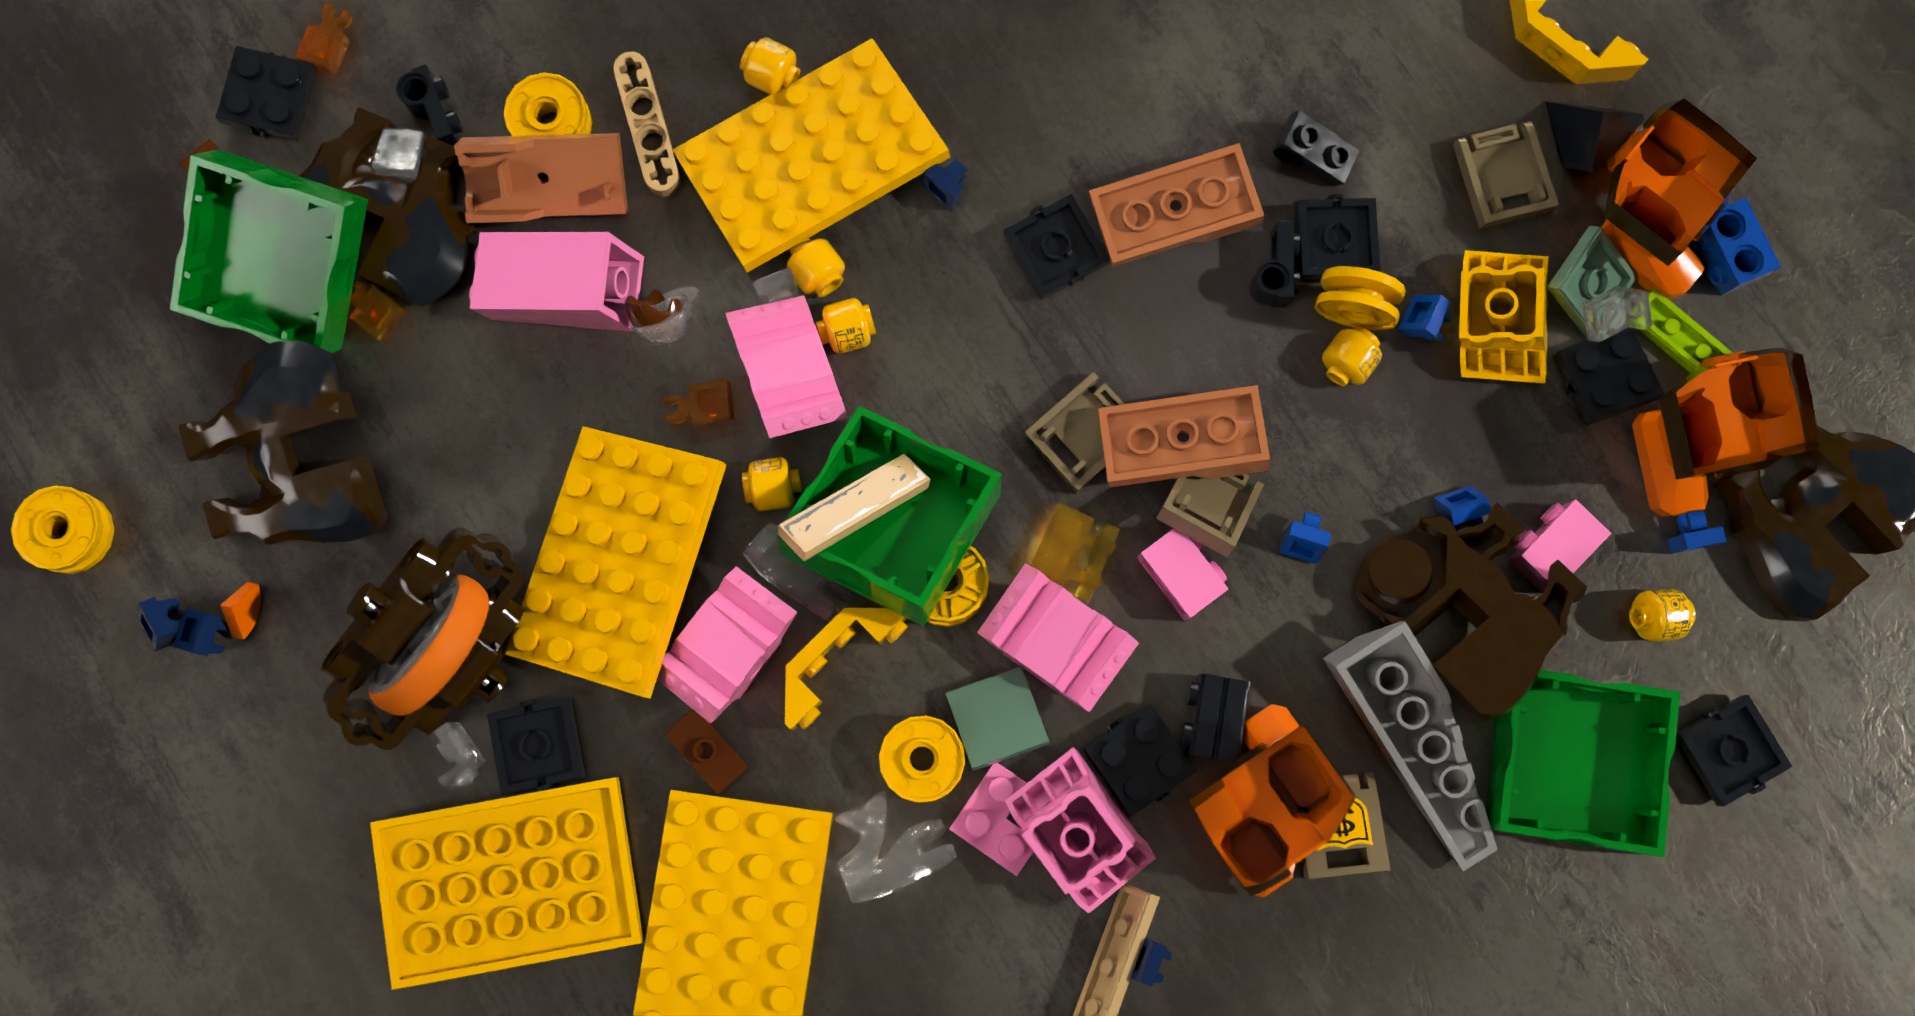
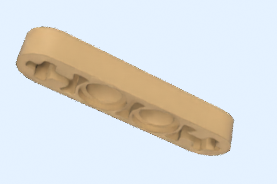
[613,51,681,197]

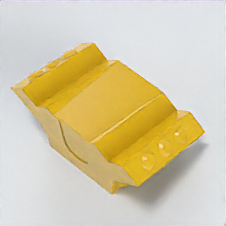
[1459,250,1549,384]

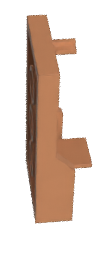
[454,133,628,223]
[1089,143,1264,268]
[1098,385,1270,488]

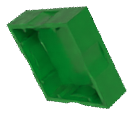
[170,149,368,354]
[776,406,1002,627]
[1485,669,1680,857]

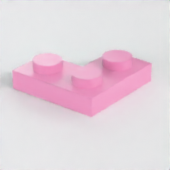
[949,763,1034,876]

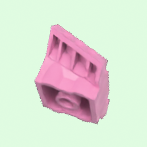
[725,295,848,438]
[977,563,1139,712]
[657,566,797,724]
[1005,747,1156,914]

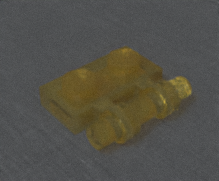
[1031,503,1120,603]

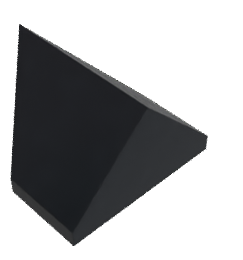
[1545,101,1645,173]

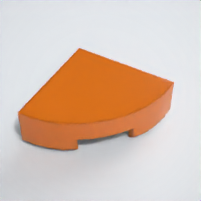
[220,582,261,640]

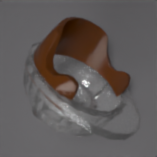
[624,286,701,344]

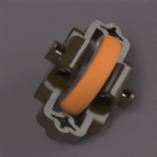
[321,528,524,750]

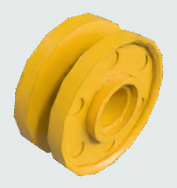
[504,73,592,136]
[1314,266,1406,330]
[11,485,115,574]
[927,546,989,627]
[879,715,965,803]

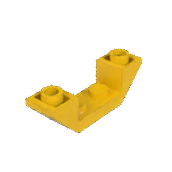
[1510,0,1648,84]
[785,608,908,731]

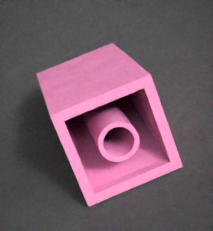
[469,232,644,332]

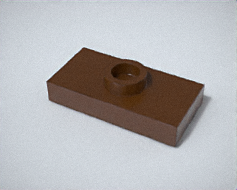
[664,709,750,795]

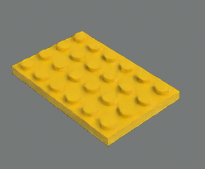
[672,38,950,273]
[505,426,727,699]
[370,777,644,990]
[633,790,833,1016]

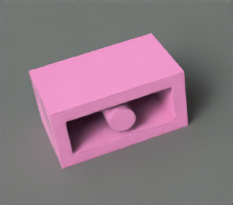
[1509,499,1612,593]
[1136,529,1228,621]

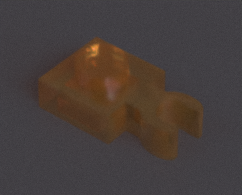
[295,1,352,75]
[349,279,408,343]
[662,378,735,427]

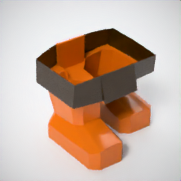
[1601,98,1757,300]
[1632,348,1819,517]
[1189,704,1355,897]

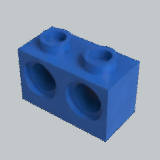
[1692,197,1781,295]

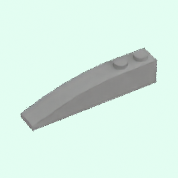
[1323,621,1498,872]

